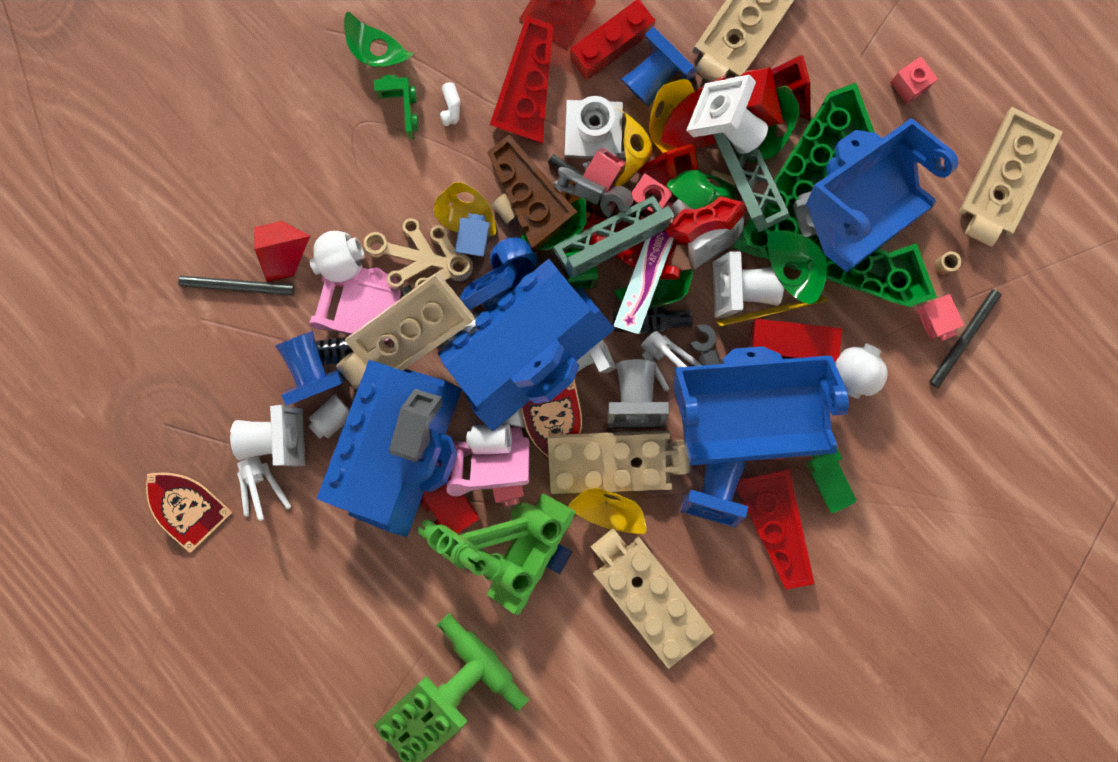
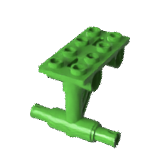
[418,494,575,616]
[374,613,529,762]

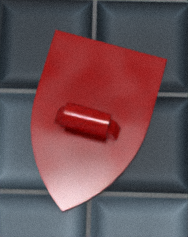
[660,76,726,148]

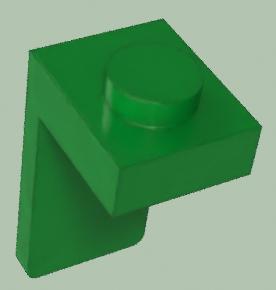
[374,75,419,140]
[805,448,857,513]

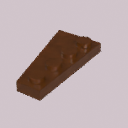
[487,135,579,253]

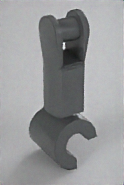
[553,167,633,218]
[688,324,722,365]

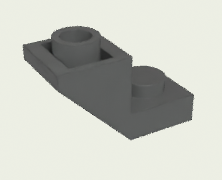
[389,389,442,462]

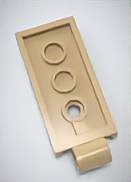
[692,0,795,82]
[958,107,1063,247]
[336,272,475,389]
[548,430,692,494]
[590,529,714,669]

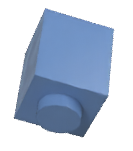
[455,213,491,257]

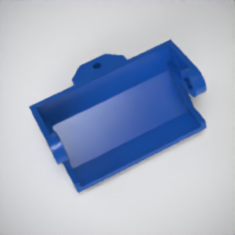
[806,118,959,273]
[438,259,615,431]
[674,346,849,465]
[316,360,462,537]

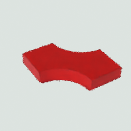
[666,196,747,243]

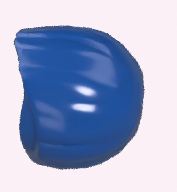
[490,237,538,288]

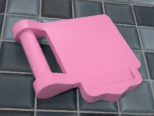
[309,267,401,343]
[447,427,530,496]

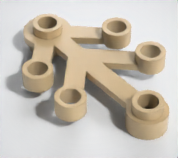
[364,218,473,290]

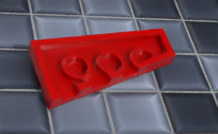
[489,15,553,144]
[736,469,815,590]

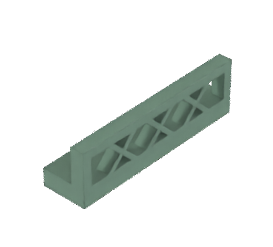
[713,132,791,232]
[553,196,675,278]

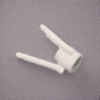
[641,331,702,391]
[237,457,291,521]

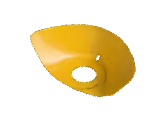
[649,79,694,153]
[615,108,652,187]
[433,182,497,236]
[568,488,647,534]

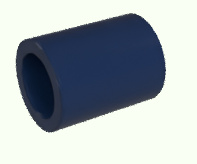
[546,544,573,574]

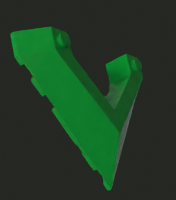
[732,83,937,308]

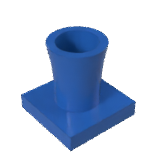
[621,26,696,107]
[460,260,519,311]
[275,331,346,406]
[680,461,748,528]

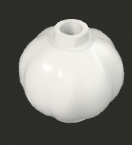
[310,231,365,283]
[835,343,888,399]

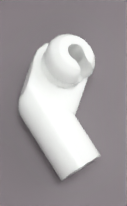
[440,82,461,126]

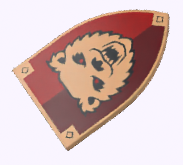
[521,380,582,457]
[146,473,232,553]

